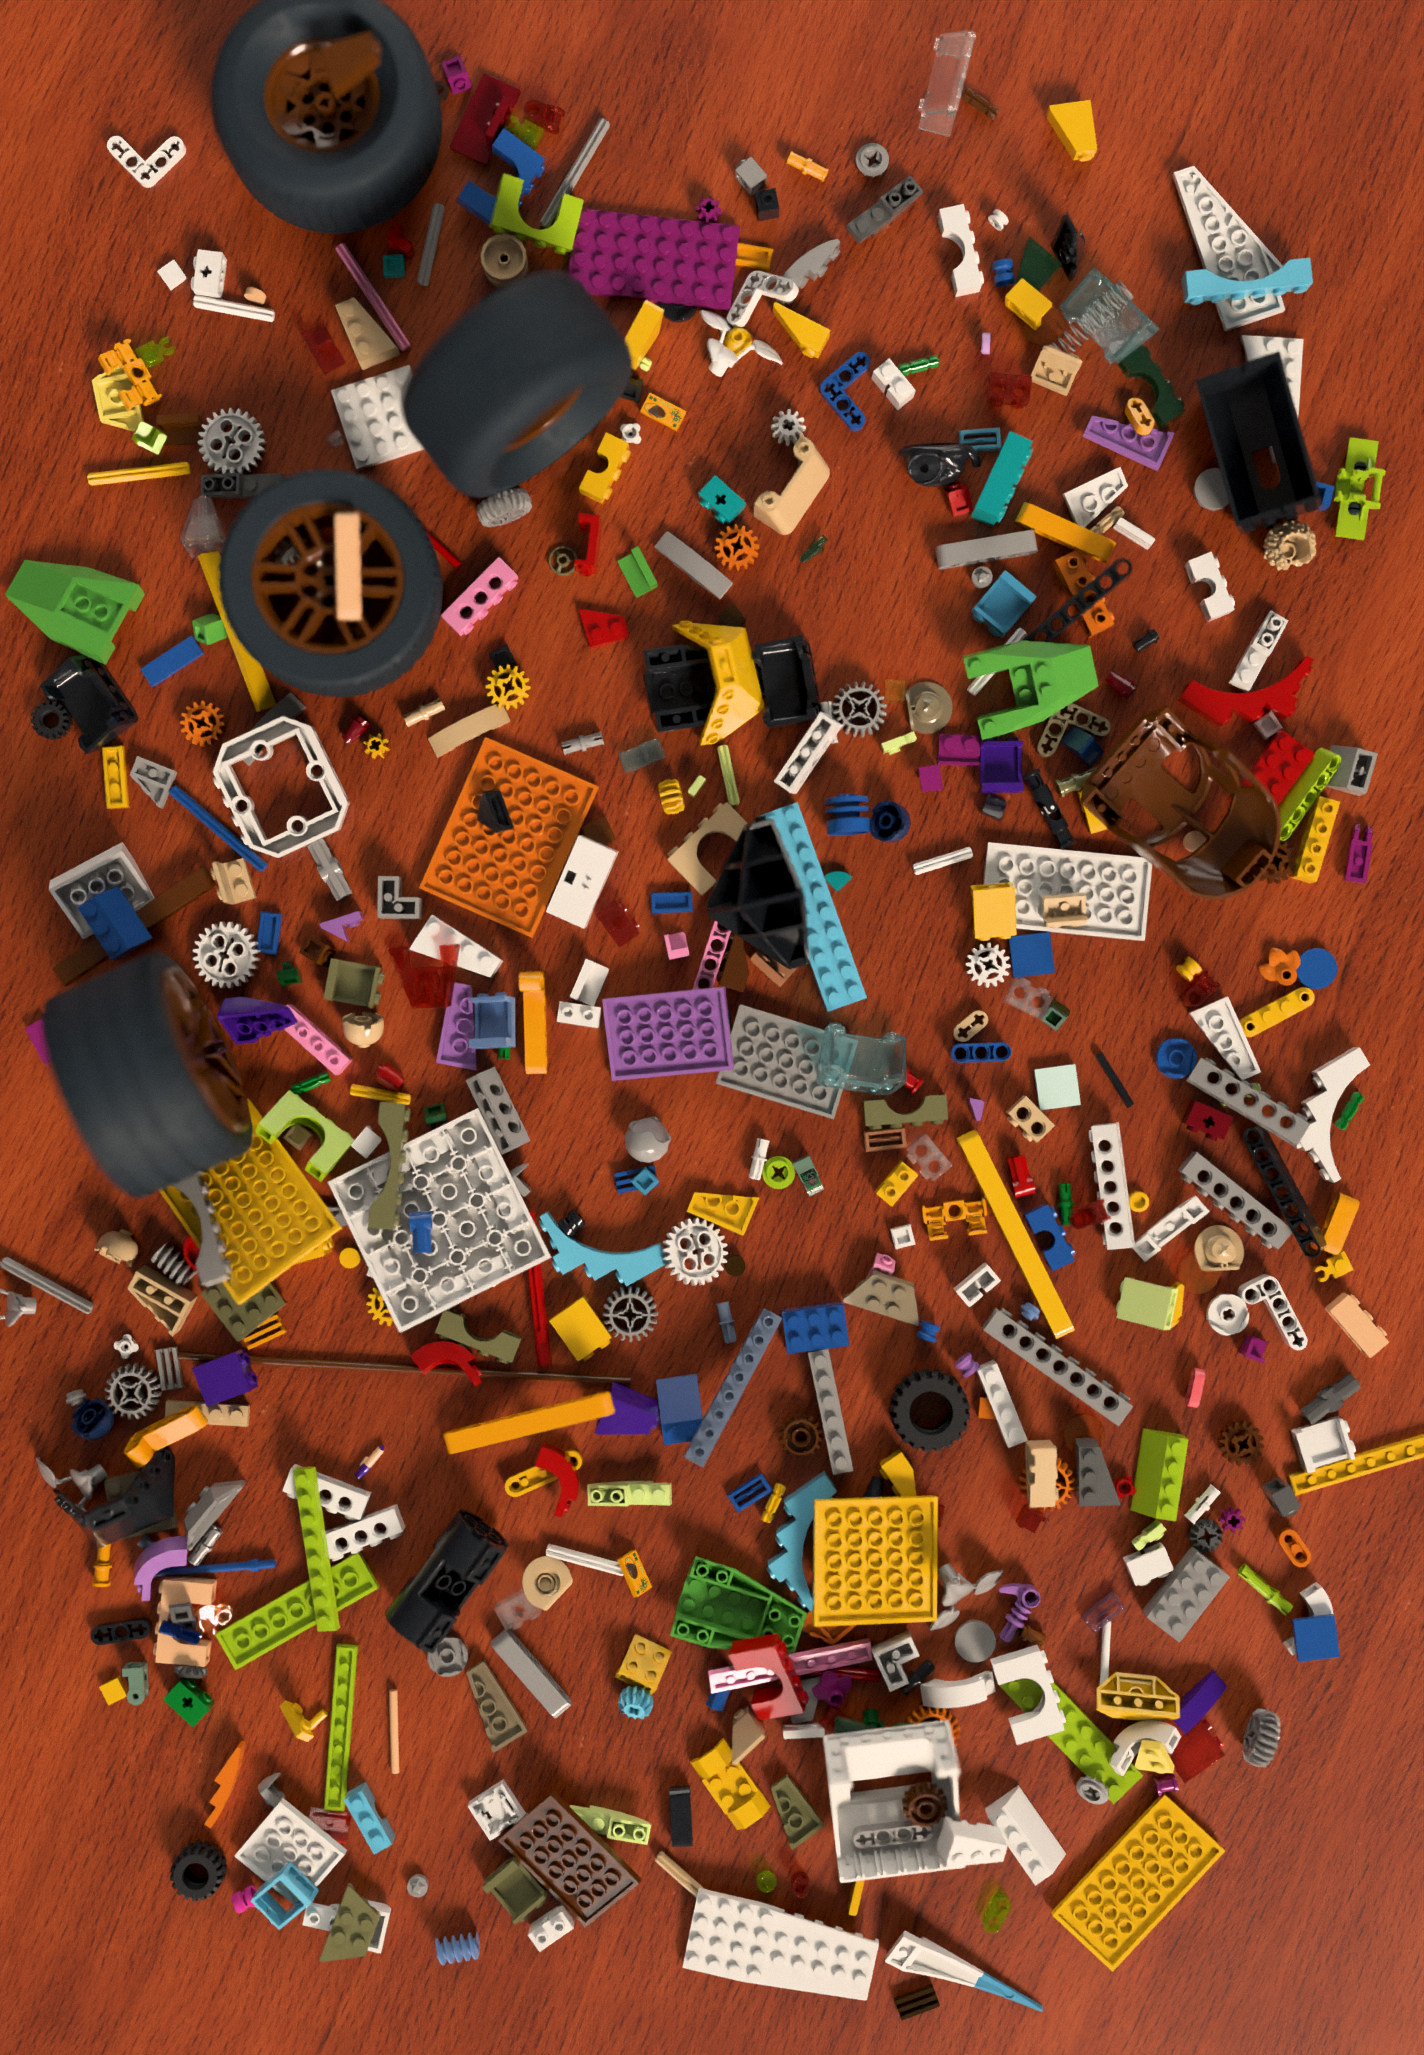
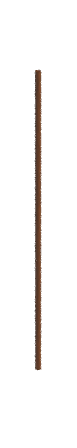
[178,1352,631,1385]

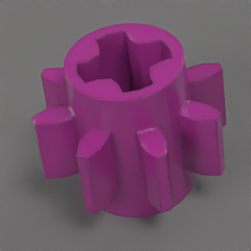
[696,196,721,223]
[1218,1505,1246,1533]

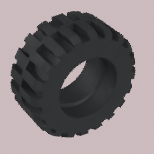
[889,1369,970,1452]

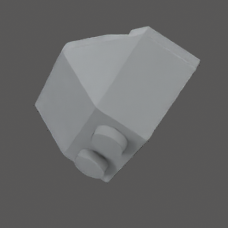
[184,1480,247,1551]

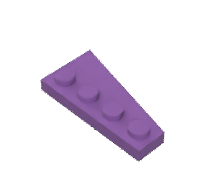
[1082,416,1175,471]
[436,982,477,1070]

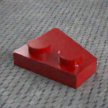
[579,609,630,649]

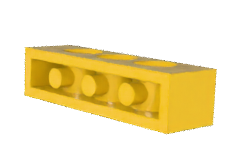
[1290,796,1340,883]

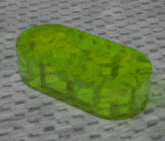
[982,1892,1011,1933]

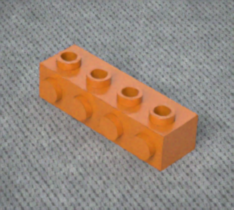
[1052,549,1114,638]

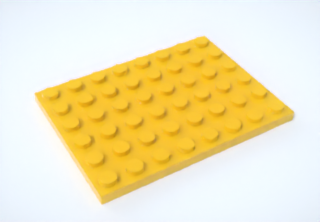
[160,1098,342,1305]

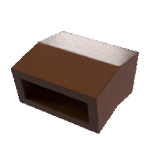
[582,816,616,845]

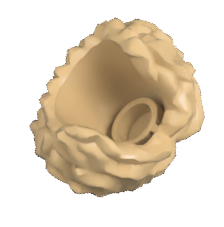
[1263,520,1316,571]

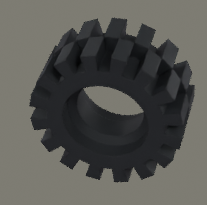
[30,701,72,740]

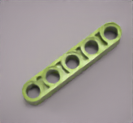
[1278,748,1341,841]

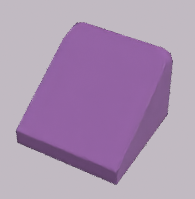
[967,1097,985,1121]

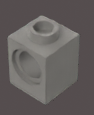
[735,157,767,197]

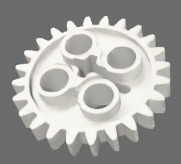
[198,408,267,475]
[193,922,260,988]
[662,1218,728,1286]

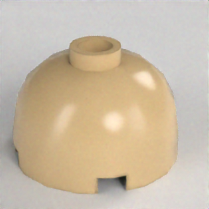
[342,1012,384,1048]
[94,1229,138,1267]

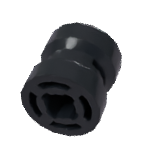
[558,1209,586,1237]

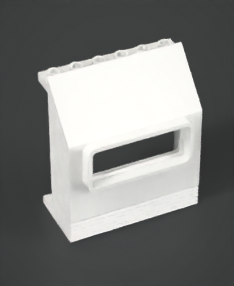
[823,1720,965,1883]

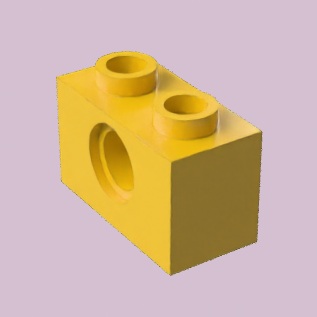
[874,1160,918,1207]

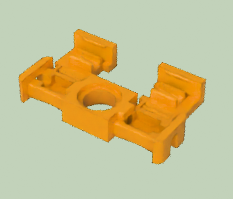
[98,339,162,411]
[921,1197,987,1241]

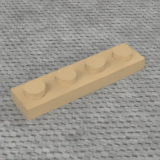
[165,1400,250,1427]

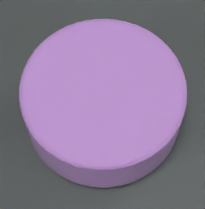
[981,333,991,354]

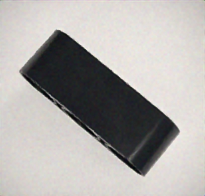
[669,1785,693,1847]

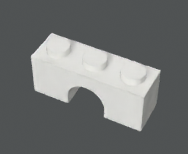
[1184,552,1235,622]

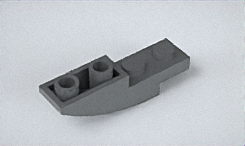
[846,175,924,244]
[201,473,285,499]

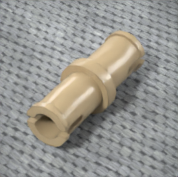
[402,698,445,727]

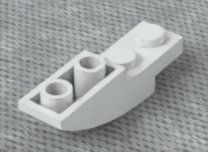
[1229,611,1289,692]

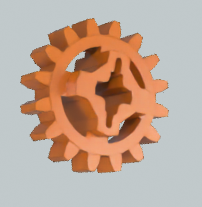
[715,524,759,571]
[180,701,227,747]

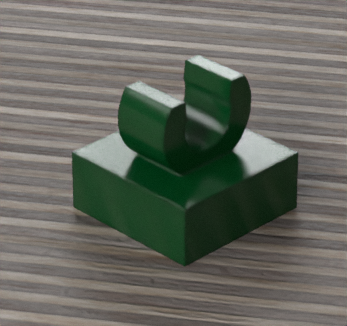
[276,961,303,986]
[424,1102,447,1129]

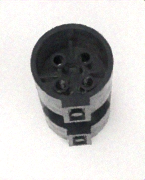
[385,1509,509,1654]

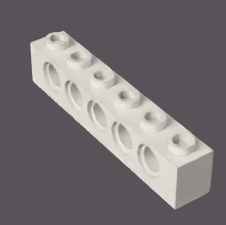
[1089,1122,1135,1250]

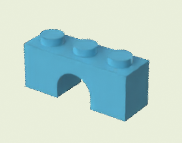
[344,1782,396,1855]

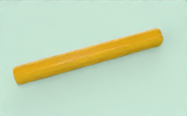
[87,462,190,486]

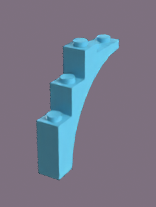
[539,1211,669,1287]
[767,1471,837,1612]

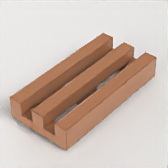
[863,1127,907,1152]

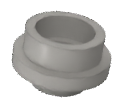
[66,1389,87,1406]

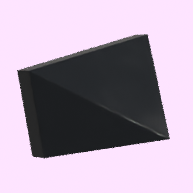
[477,789,514,833]

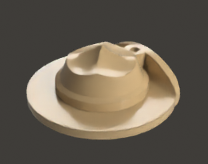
[1194,1225,1244,1271]
[522,1556,573,1611]

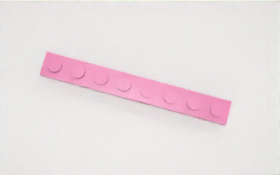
[708,1638,872,1693]

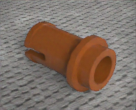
[1018,1625,1046,1647]

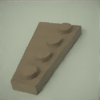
[466,1659,529,1753]

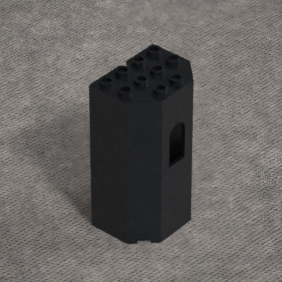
[1195,351,1322,533]

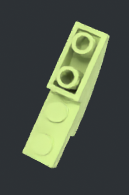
[587,1481,672,1506]
[569,1805,651,1845]

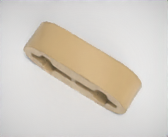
[953,1010,988,1042]

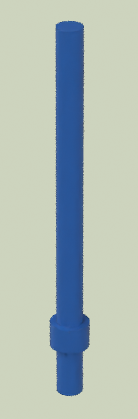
[154,1559,276,1577]

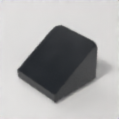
[980,794,1007,821]

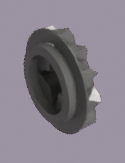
[1189,1519,1223,1553]
[174,1665,208,1678]

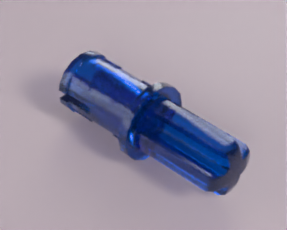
[158,1620,202,1644]

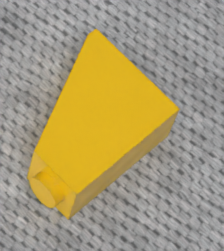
[1046,100,1097,161]
[625,300,664,370]

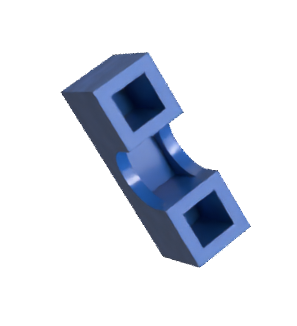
[1023,1203,1075,1271]

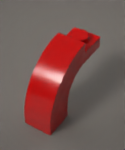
[410,1341,482,1387]
[535,1442,579,1518]

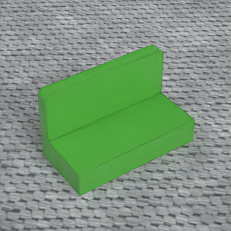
[618,546,658,598]

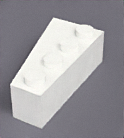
[409,915,503,978]

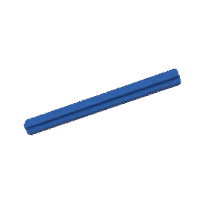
[169,785,268,872]

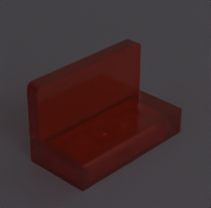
[309,1807,352,1843]

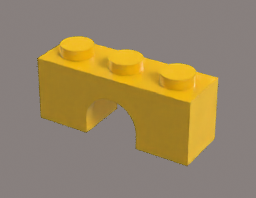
[579,432,631,504]

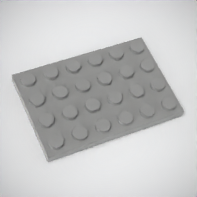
[715,1004,858,1119]

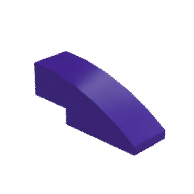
[1173,1670,1227,1734]

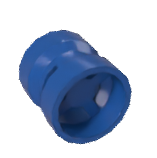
[992,259,1015,287]

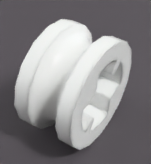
[988,209,1009,231]

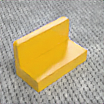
[1005,279,1052,331]

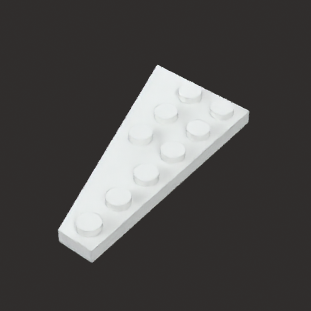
[1240,335,1303,464]

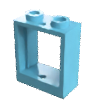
[250,1861,319,1930]

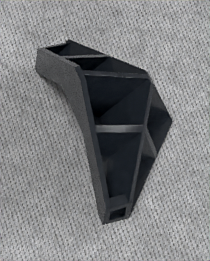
[706,816,810,969]

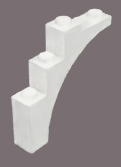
[1295,1047,1370,1183]

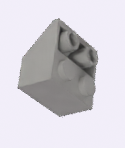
[1325,745,1378,796]

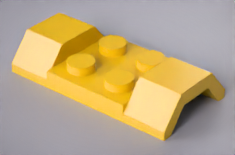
[690,1738,771,1830]

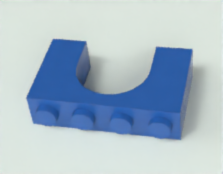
[457,128,546,230]

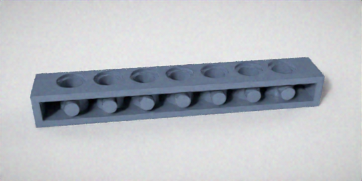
[683,1308,782,1467]

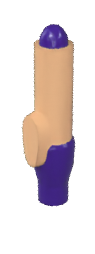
[355,1445,384,1479]

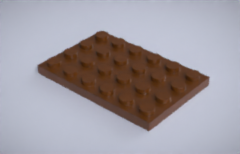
[498,1791,642,1928]

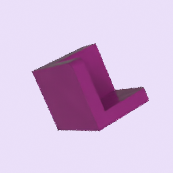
[917,765,943,792]
[1239,1333,1267,1364]

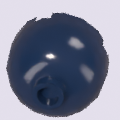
[870,800,911,843]
[71,1398,115,1440]

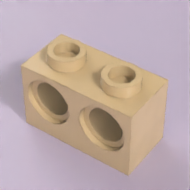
[1006,1095,1055,1143]

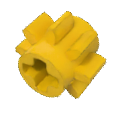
[363,733,390,759]

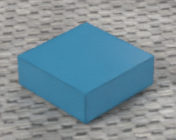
[631,1166,659,1196]

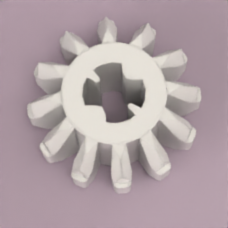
[771,409,806,446]

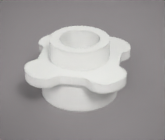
[620,423,641,444]
[114,1334,139,1359]

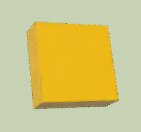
[99,1676,128,1706]

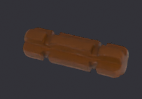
[962,88,999,120]

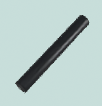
[1095,1051,1134,1108]

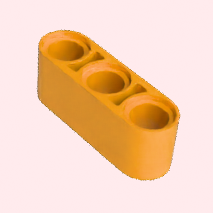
[1316,1192,1359,1256]

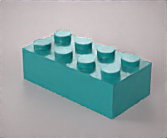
[971,431,1034,527]

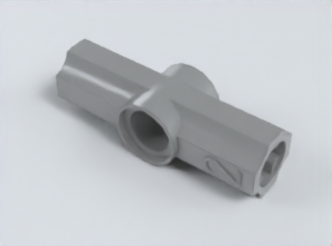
[307,838,353,901]

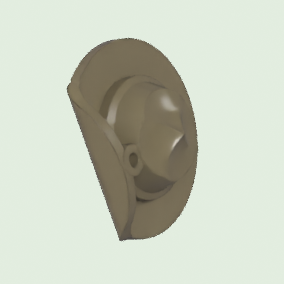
[905,682,953,734]

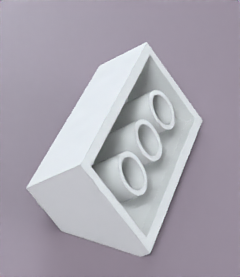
[985,1785,1066,1886]

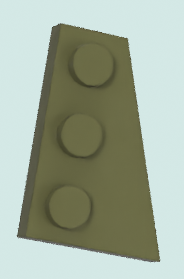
[771,1774,825,1850]

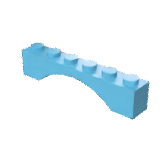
[1181,258,1313,305]

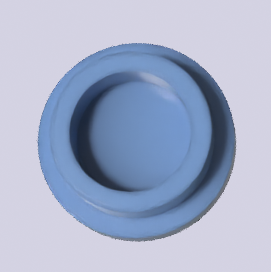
[1020,1302,1040,1321]

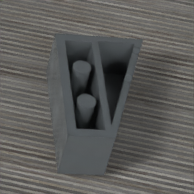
[1075,1438,1120,1507]

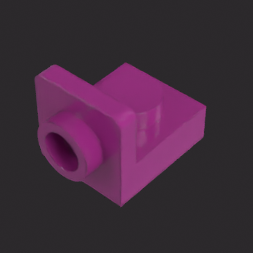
[441,56,472,95]

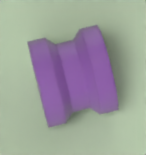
[954,1352,980,1378]

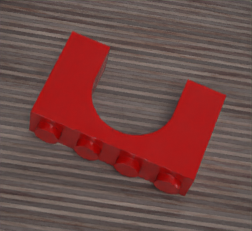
[728,1633,808,1721]

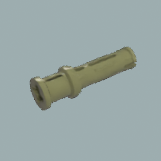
[1054,767,1097,798]

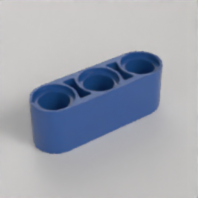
[949,1042,1011,1063]

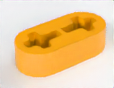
[1124,398,1155,435]

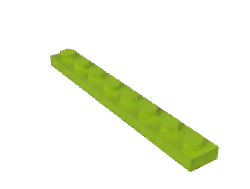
[293,1466,340,1632]

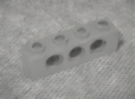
[466,1066,531,1155]

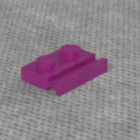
[938,734,981,766]

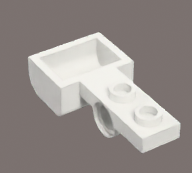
[302,1900,391,1954]

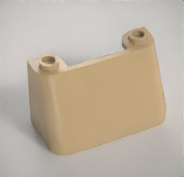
[754,434,830,535]

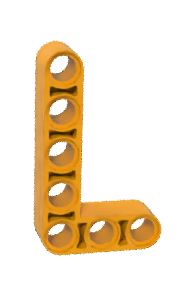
[519,972,547,1074]

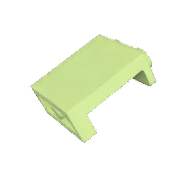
[1116,1277,1179,1330]

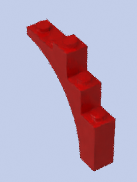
[1177,656,1314,727]

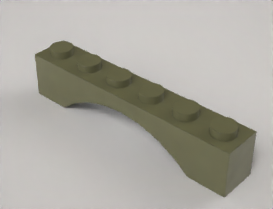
[368,1102,411,1230]

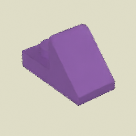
[320,911,365,942]

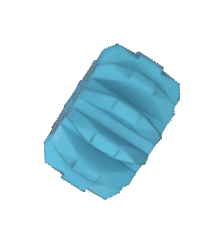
[618,1685,654,1719]

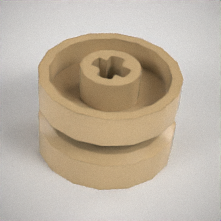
[481,234,529,288]

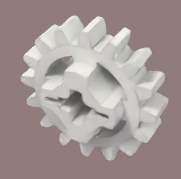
[965,943,1011,988]

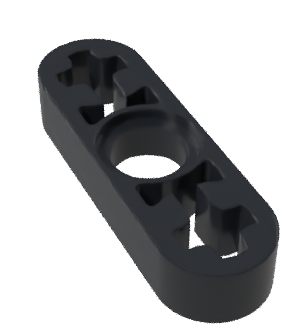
[91,1617,153,1645]

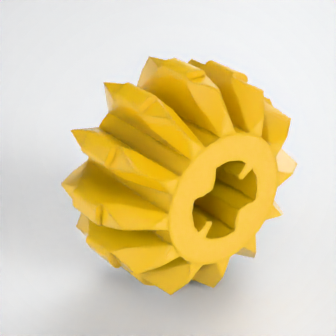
[658,779,685,814]

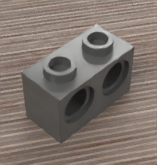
[1261,1477,1302,1517]

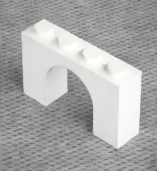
[990,1645,1066,1745]

